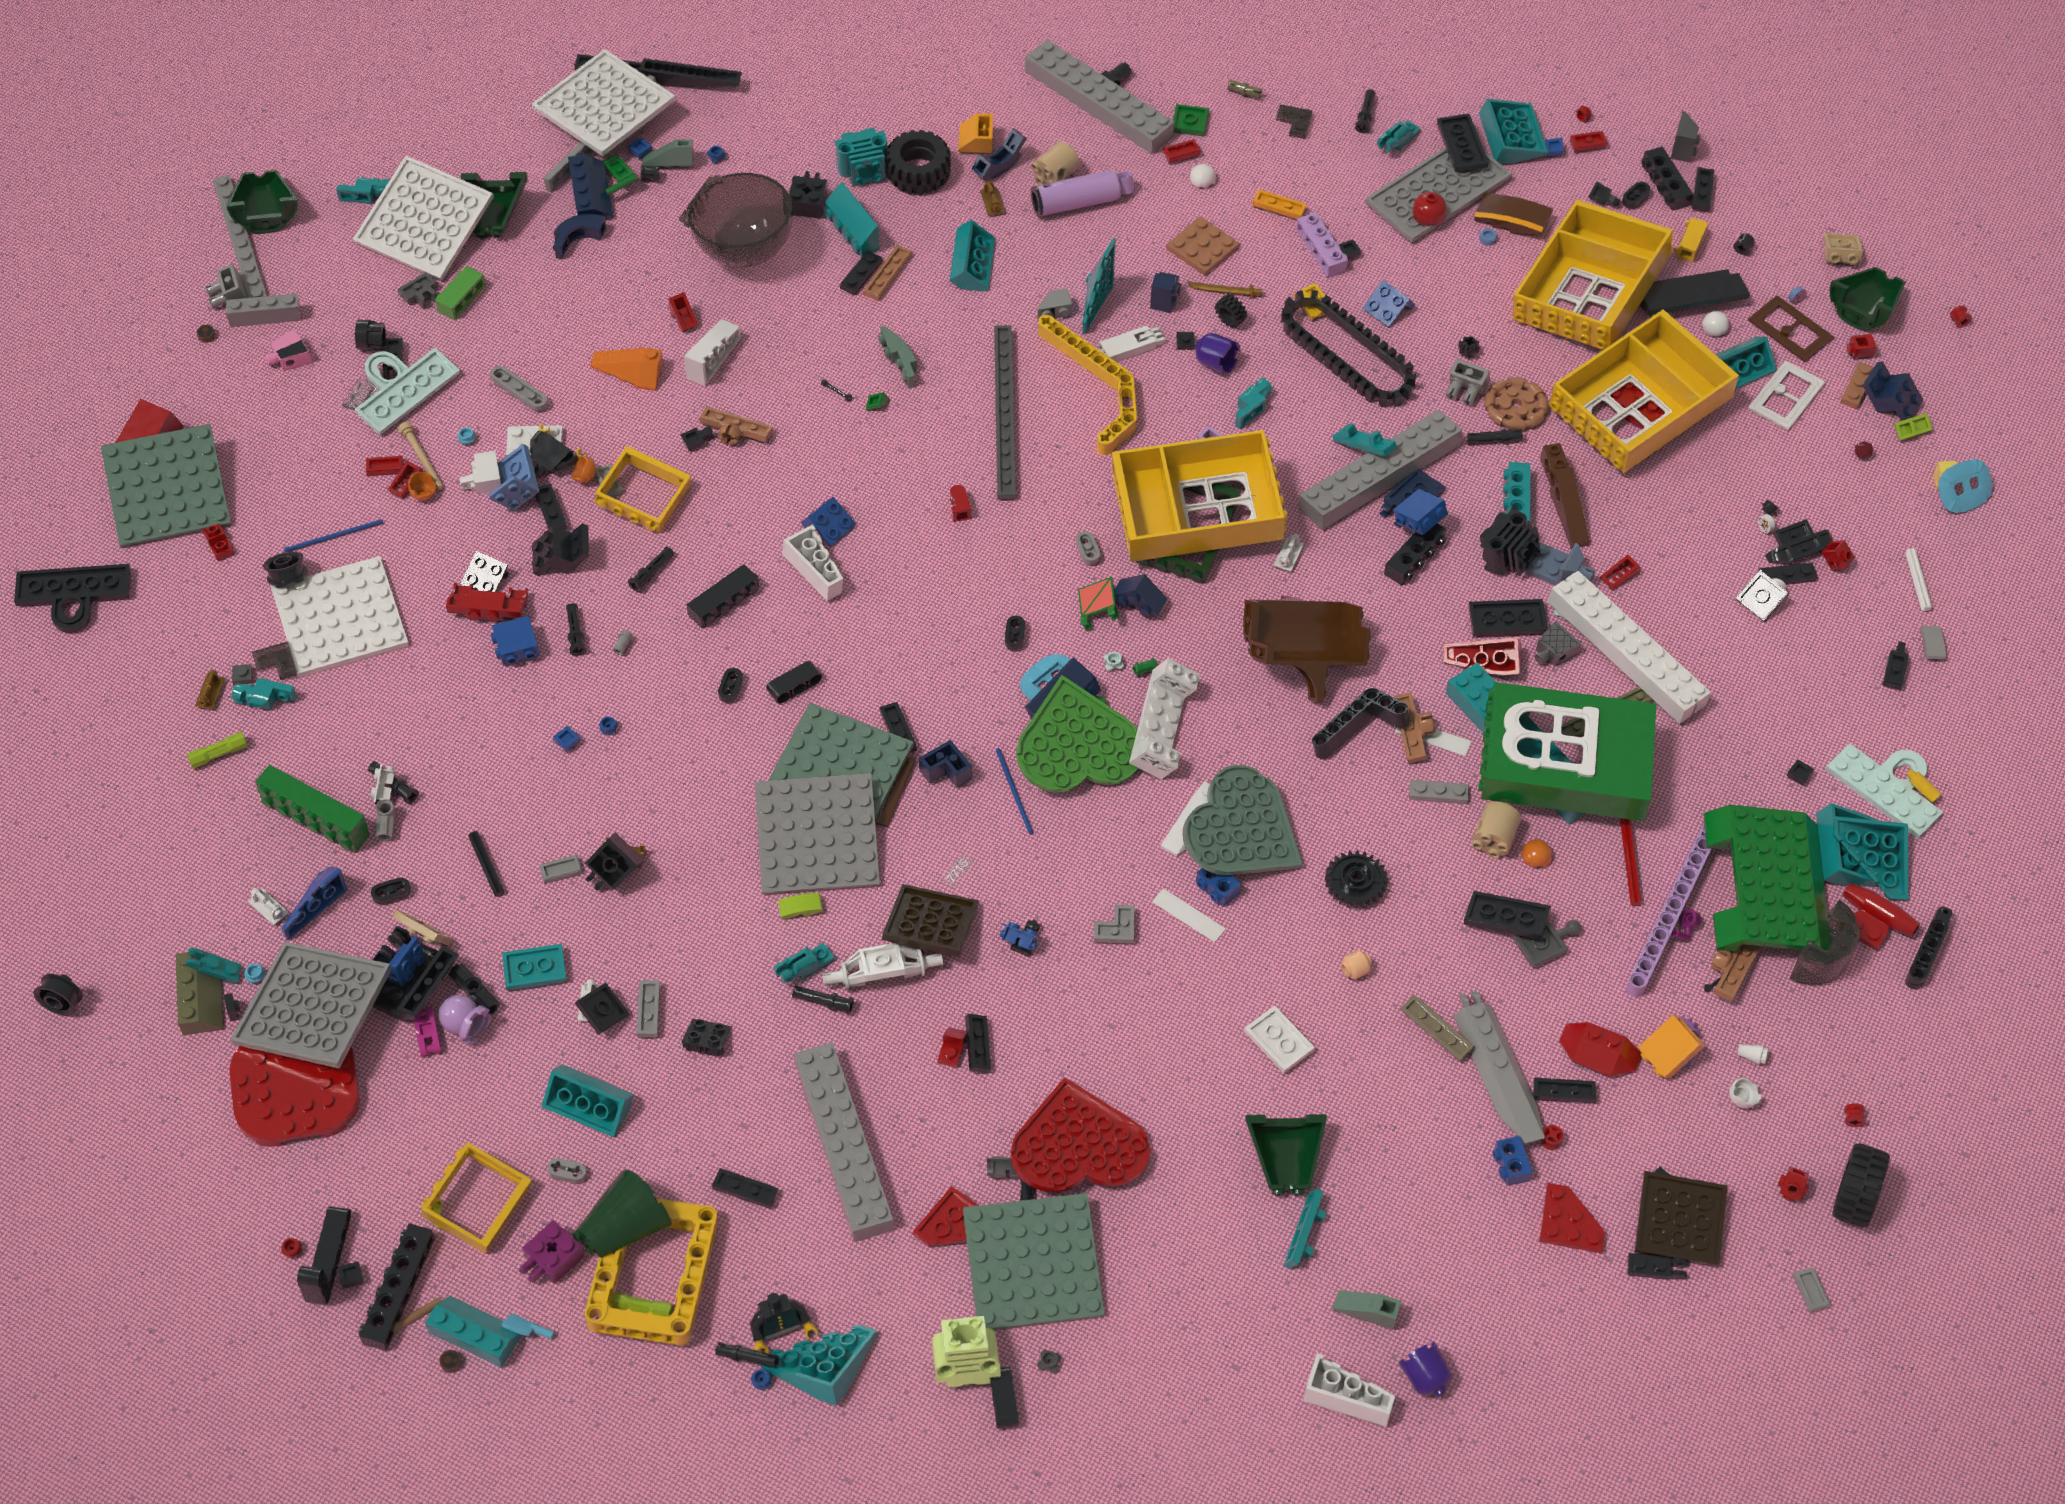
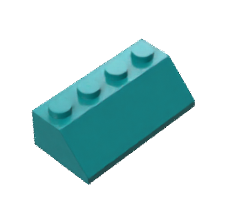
[824,182,879,258]
[949,219,996,292]
[1715,336,1777,389]
[541,1064,634,1137]
[425,1296,522,1368]

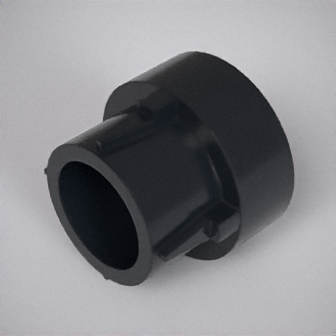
[355,319,386,350]

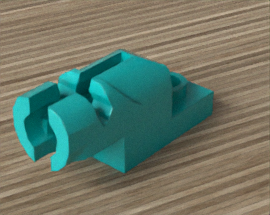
[1377,120,1420,153]
[336,177,390,204]
[1235,378,1273,429]
[231,678,297,709]
[773,943,835,984]

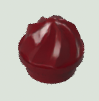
[1854,441,1873,459]

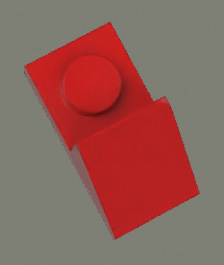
[668,292,699,332]
[937,1027,967,1068]

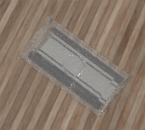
[342,378,377,411]

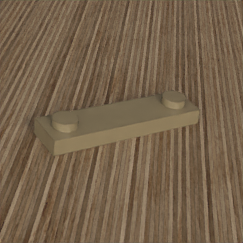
[1400,994,1474,1063]

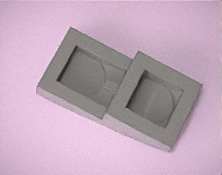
[1920,626,1946,659]

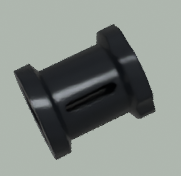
[641,166,660,182]

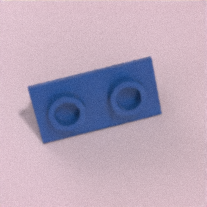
[999,921,1043,951]

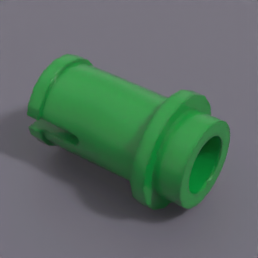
[1132,658,1158,676]

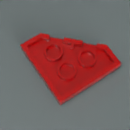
[1539,1183,1605,1254]
[912,1186,979,1247]

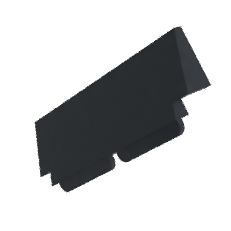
[1640,269,1750,315]

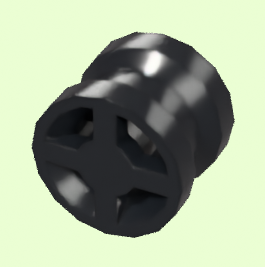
[1733,233,1755,255]

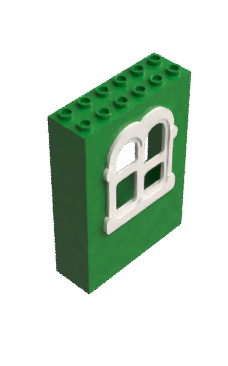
[1478,682,1657,821]

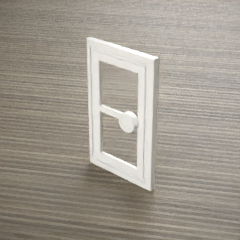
[1748,360,1825,430]

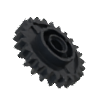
[1324,850,1388,909]

